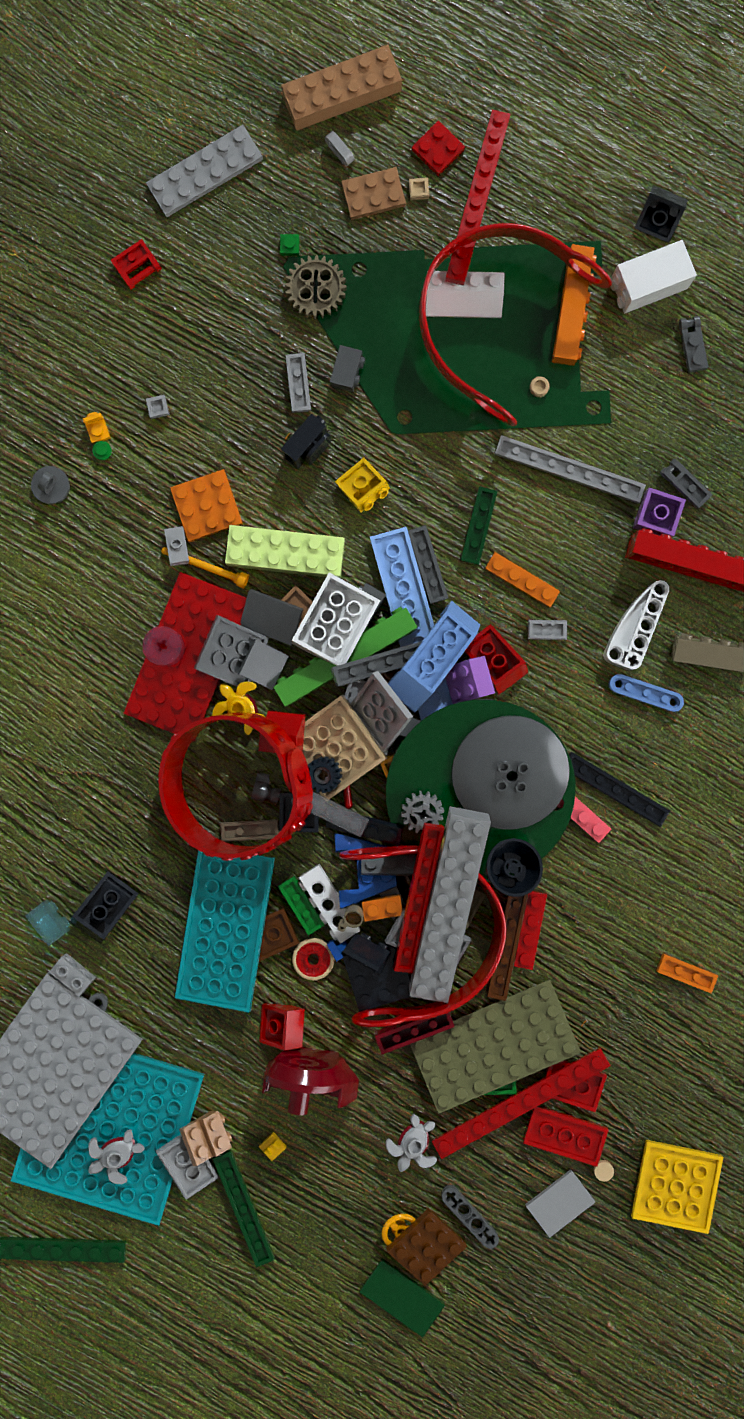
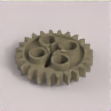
[285,255,347,319]

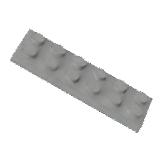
[146,125,263,218]

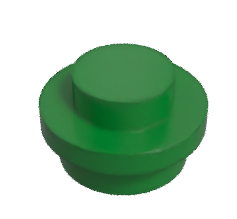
[92,441,112,460]

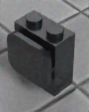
[281,414,331,470]

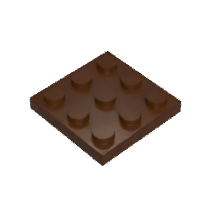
[386,1208,467,1286]

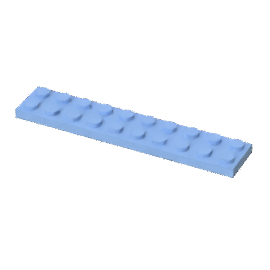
[370,527,453,721]

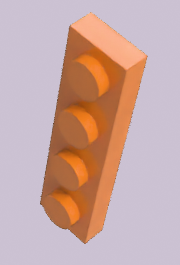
[485,552,560,608]

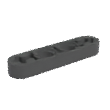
[441,1185,499,1249]

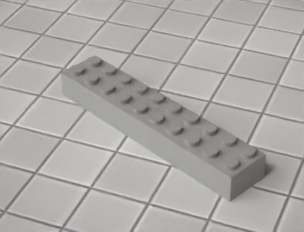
[409,806,491,1003]

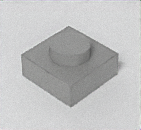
[146,395,170,419]

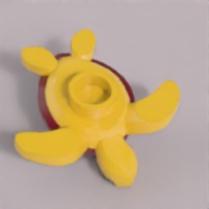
[212,682,265,735]

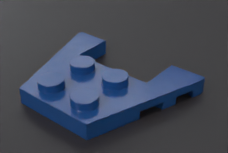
[334,834,397,909]

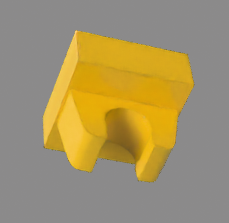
[259,1132,286,1161]

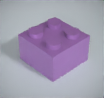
[633,488,686,537]
[445,656,495,704]

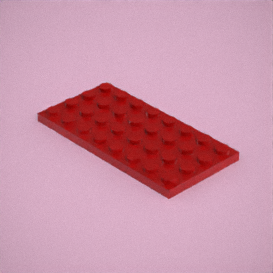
[123,572,247,742]

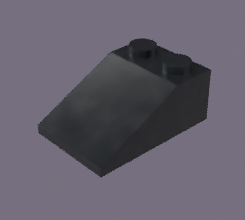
[70,871,139,944]

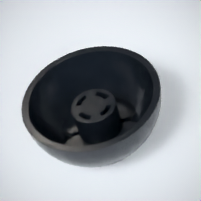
[486,838,543,897]

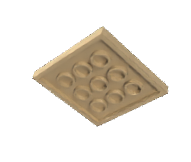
[303,695,387,802]

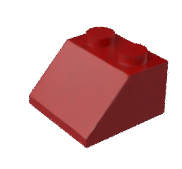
[259,711,305,753]
[259,1003,305,1051]

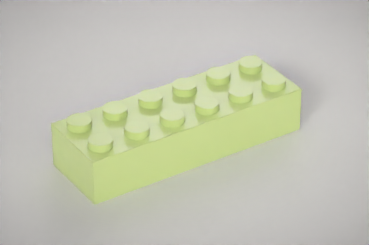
[225,525,345,579]

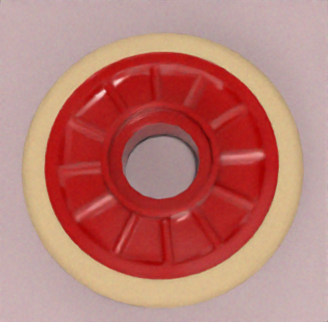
[292,938,334,981]

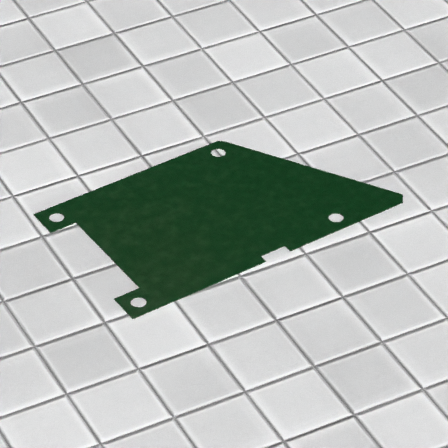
[283,241,611,434]

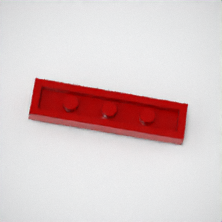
[514,891,547,970]

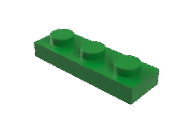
[278,875,325,935]

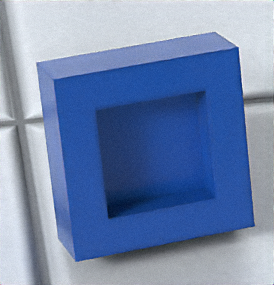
[327,939,348,962]

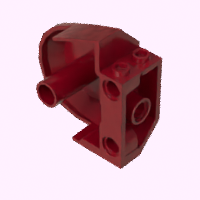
[262,1047,359,1115]

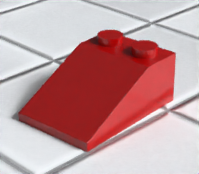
[464,624,529,695]

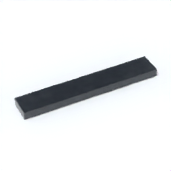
[569,752,670,827]

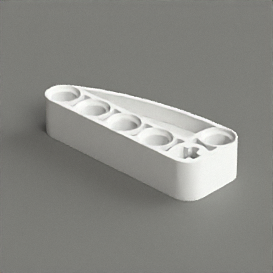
[603,580,669,670]

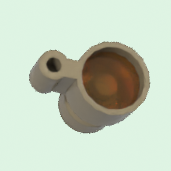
[338,902,364,932]

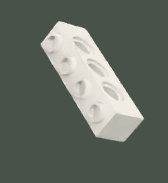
[298,864,360,944]

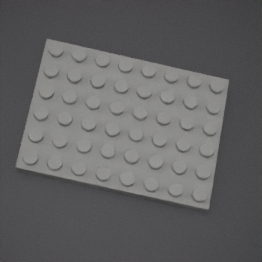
[0,972,143,1169]

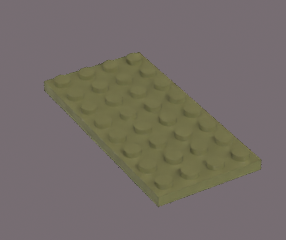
[410,979,581,1114]

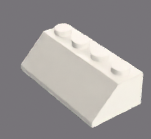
[426,271,504,318]

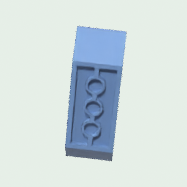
[388,601,480,713]

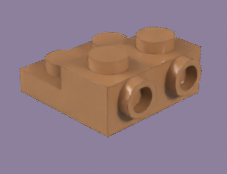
[179,1111,232,1166]

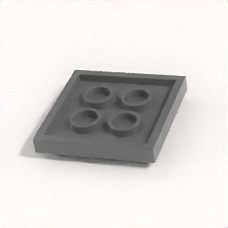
[194,615,269,686]

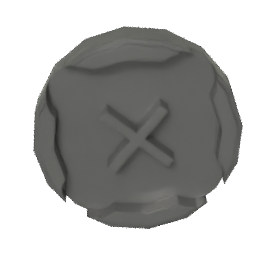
[31,466,70,505]

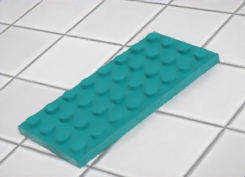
[175,850,275,1013]

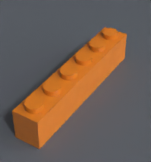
[552,244,596,366]

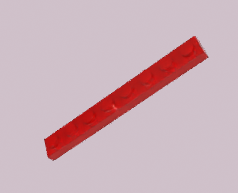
[393,823,445,973]

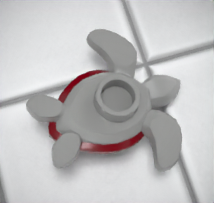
[385,1114,437,1172]
[88,1129,145,1184]

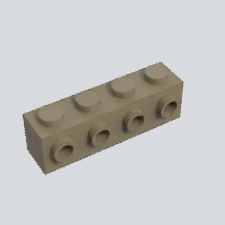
[671,633,744,672]

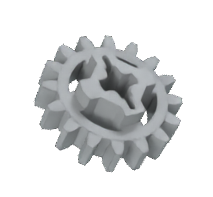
[401,791,444,833]

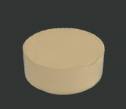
[530,377,549,397]
[593,1160,614,1182]

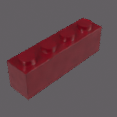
[375,1012,455,1055]

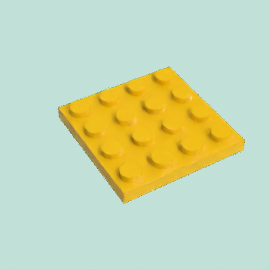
[631,1140,723,1234]

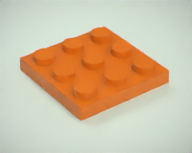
[170,469,243,542]

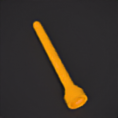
[161,547,249,589]

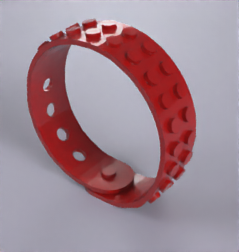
[158,712,313,861]

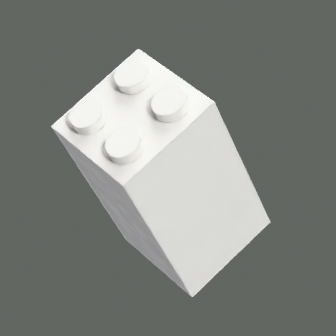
[611,240,697,314]

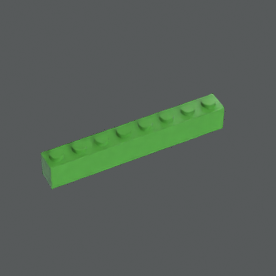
[273,607,419,707]

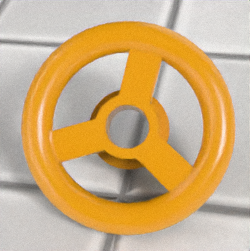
[382,1214,416,1246]

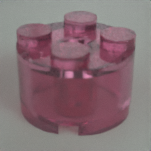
[142,626,185,667]

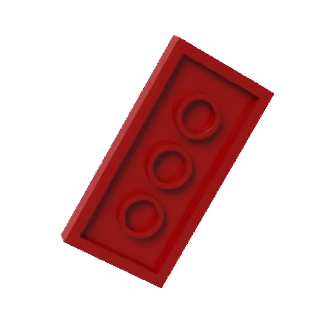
[523,1106,609,1167]

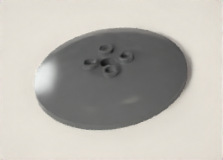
[452,716,569,829]

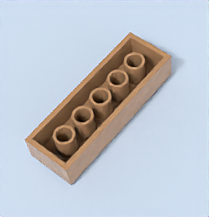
[281,45,402,131]

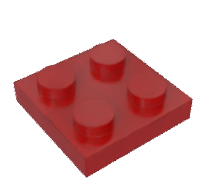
[412,120,465,176]

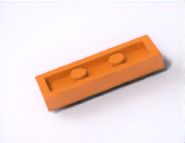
[656,953,718,994]

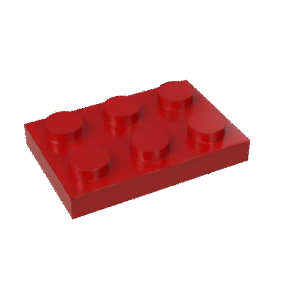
[544,1060,607,1112]

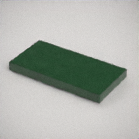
[360,1258,445,1337]

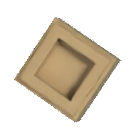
[409,178,429,201]

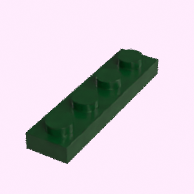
[460,486,498,566]

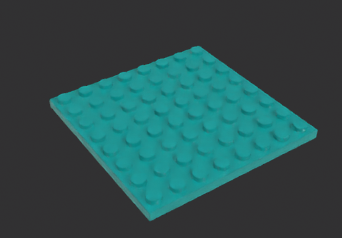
[11,1053,205,1226]

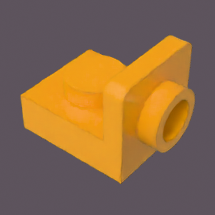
[82,412,111,445]

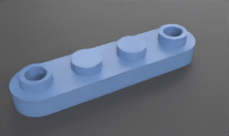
[609,674,684,712]

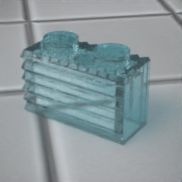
[25,899,71,946]

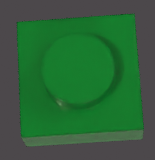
[280,234,300,256]

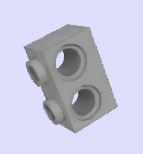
[49,953,96,996]

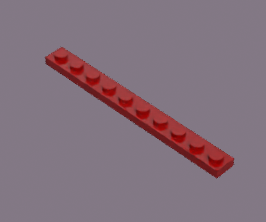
[445,109,511,286]
[432,1047,611,1159]

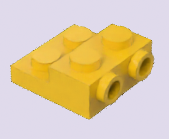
[335,458,390,512]

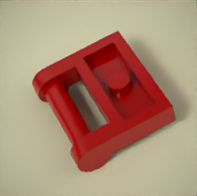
[111,239,162,290]

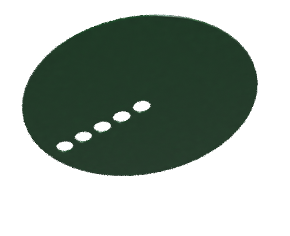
[386,699,576,882]

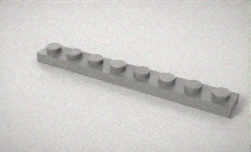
[495,435,646,504]

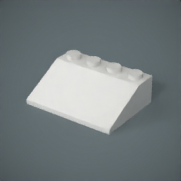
[291,573,380,666]

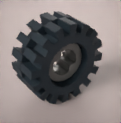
[308,756,343,793]

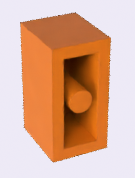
[362,894,402,922]

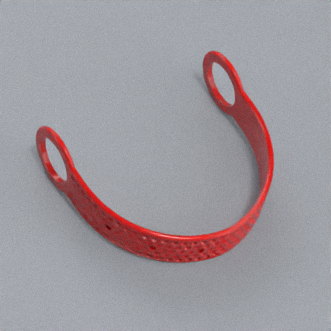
[419,223,612,426]
[339,845,506,1027]

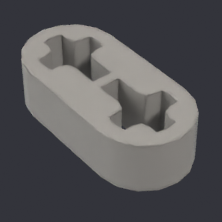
[325,131,355,166]

